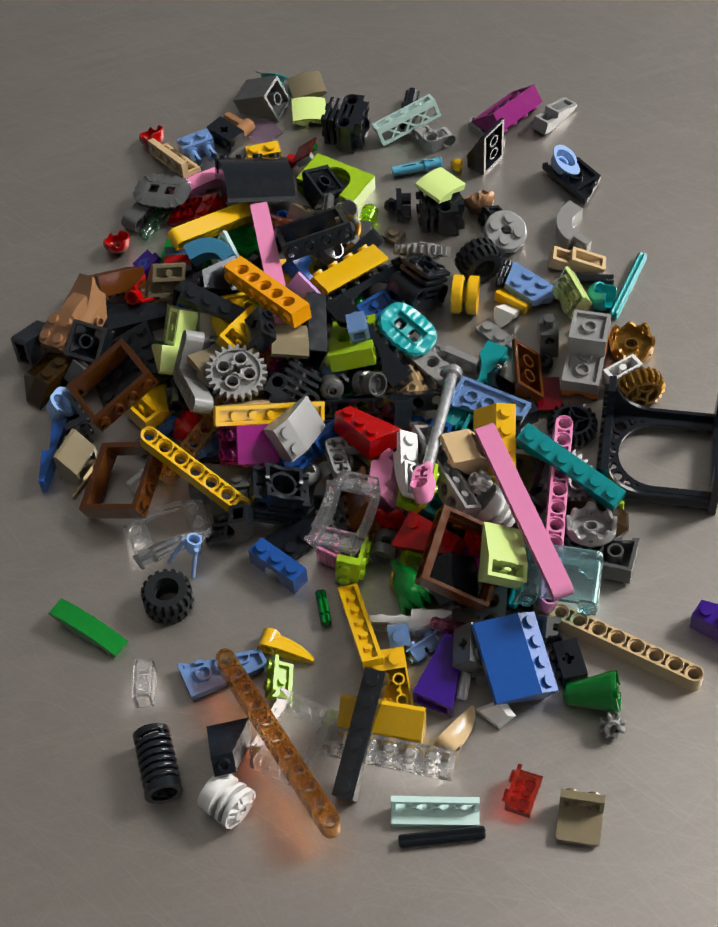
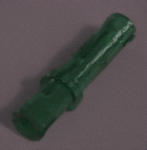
[139,208,174,240]

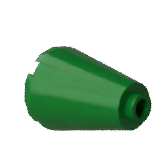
[562,670,622,713]

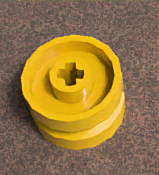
[450,274,480,315]

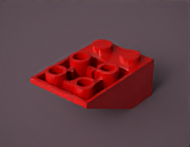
[167,193,228,227]

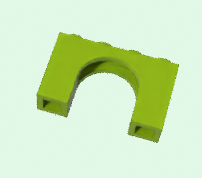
[296,153,376,209]
[325,314,380,373]

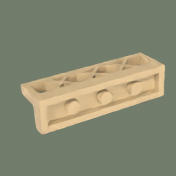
[147,138,201,178]

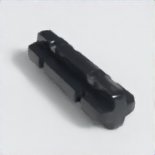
[495,259,513,289]

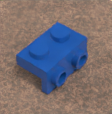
[355,288,398,321]

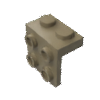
[555,788,606,847]

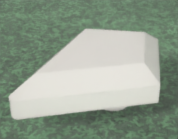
[476,702,516,729]

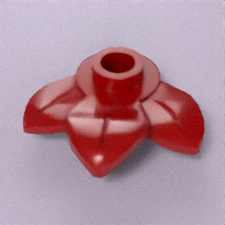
[374,508,406,532]

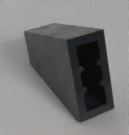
[192,256,239,295]
[11,320,47,367]

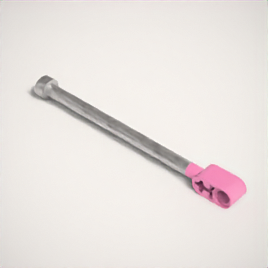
[410,364,462,504]

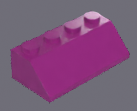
[472,84,543,133]

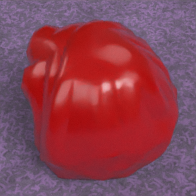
[173,409,206,445]

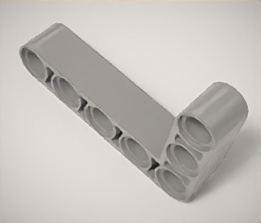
[173,330,214,414]

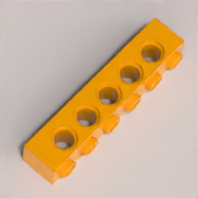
[223,256,312,328]

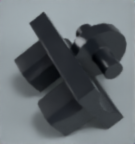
[384,188,412,223]

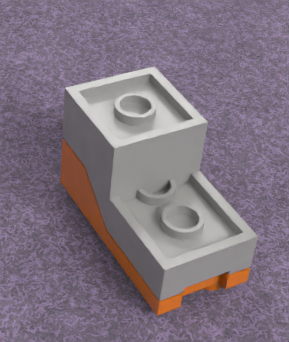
[560,309,611,400]

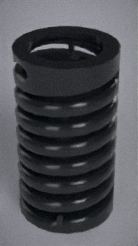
[133,723,183,804]

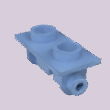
[405,628,443,664]

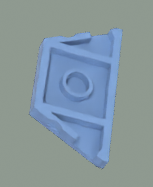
[504,261,556,306]

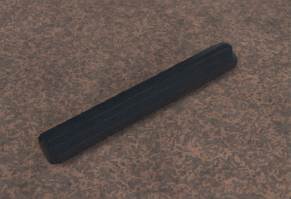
[398,826,486,848]

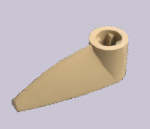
[434,705,476,759]

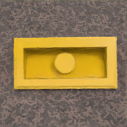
[495,288,532,315]

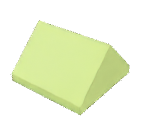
[151,344,179,375]

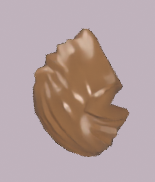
[463,190,495,213]

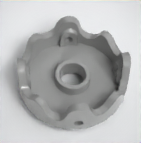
[482,210,527,255]
[566,501,617,548]

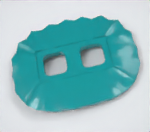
[377,302,437,358]

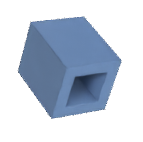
[345,311,370,343]
[387,621,411,648]

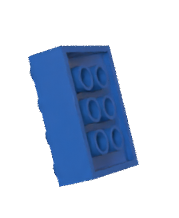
[471,611,559,705]

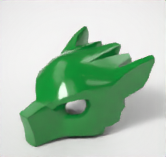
[390,559,433,616]

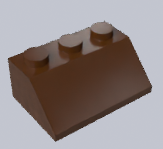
[89,266,147,300]
[511,339,544,403]
[342,466,377,537]

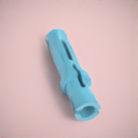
[392,156,443,177]

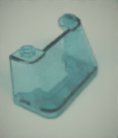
[514,543,603,616]

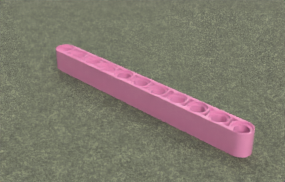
[250,201,286,324]
[537,415,573,613]
[474,423,574,601]

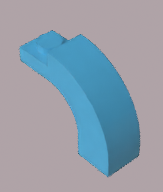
[184,238,238,266]

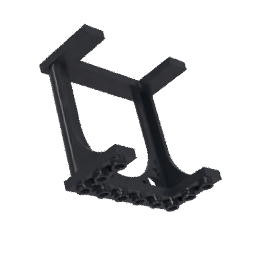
[596,376,718,515]

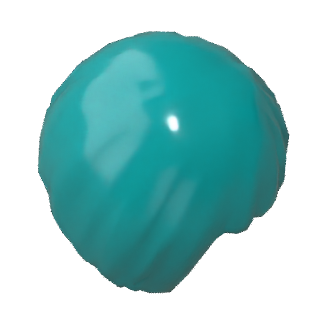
[587,281,617,311]

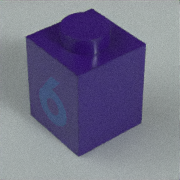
[132,249,162,279]

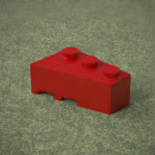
[334,406,401,460]
[391,510,466,556]

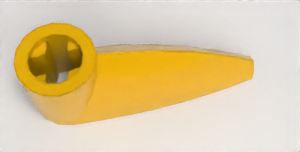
[257,627,314,664]

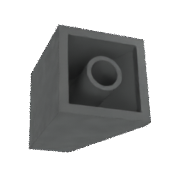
[233,75,291,122]

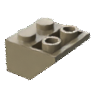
[53,428,98,486]

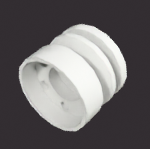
[476,482,516,527]
[197,773,256,829]

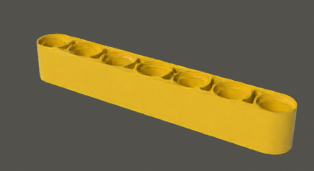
[166,201,271,251]
[140,426,250,512]

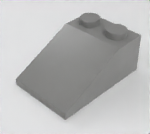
[263,395,326,462]

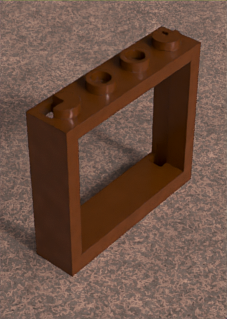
[66,338,159,432]
[79,442,168,519]
[414,504,497,612]

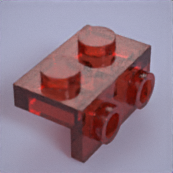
[502,763,543,818]

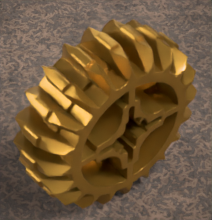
[617,367,666,406]

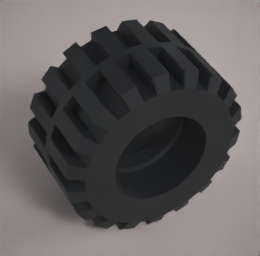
[454,237,504,284]
[141,569,194,624]

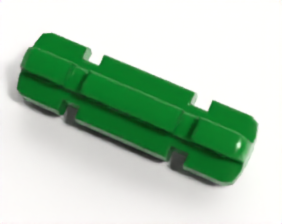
[315,589,332,627]

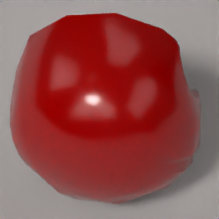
[139,125,164,147]
[103,230,130,254]

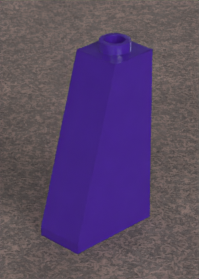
[413,632,460,718]

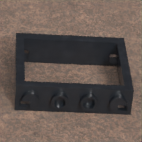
[273,205,355,263]

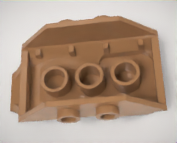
[39,273,107,354]

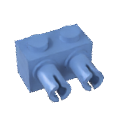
[176,128,218,166]

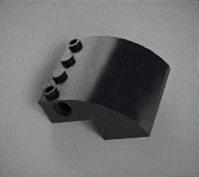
[214,153,296,203]

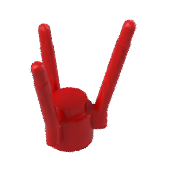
[125,274,160,305]

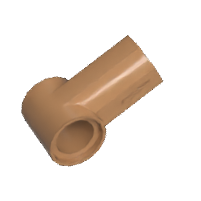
[223,112,255,137]

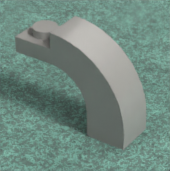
[556,200,591,252]

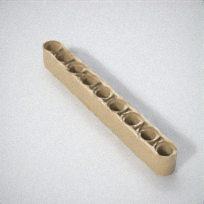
[532,596,704,691]

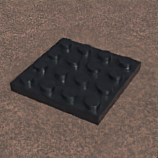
[90,320,170,407]

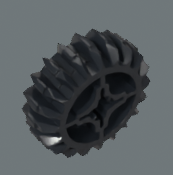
[547,401,598,449]

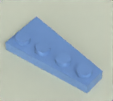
[450,376,531,421]

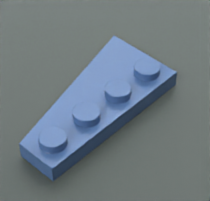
[177,649,267,701]

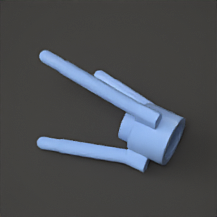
[167,533,202,578]

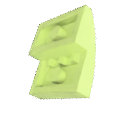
[290,97,326,127]
[415,167,465,203]

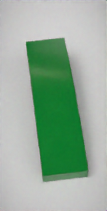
[48,598,128,658]

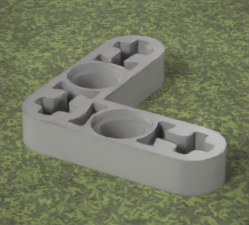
[325,437,361,482]

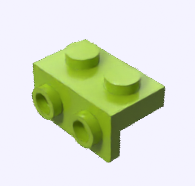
[263,654,294,704]

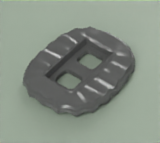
[133,173,191,209]

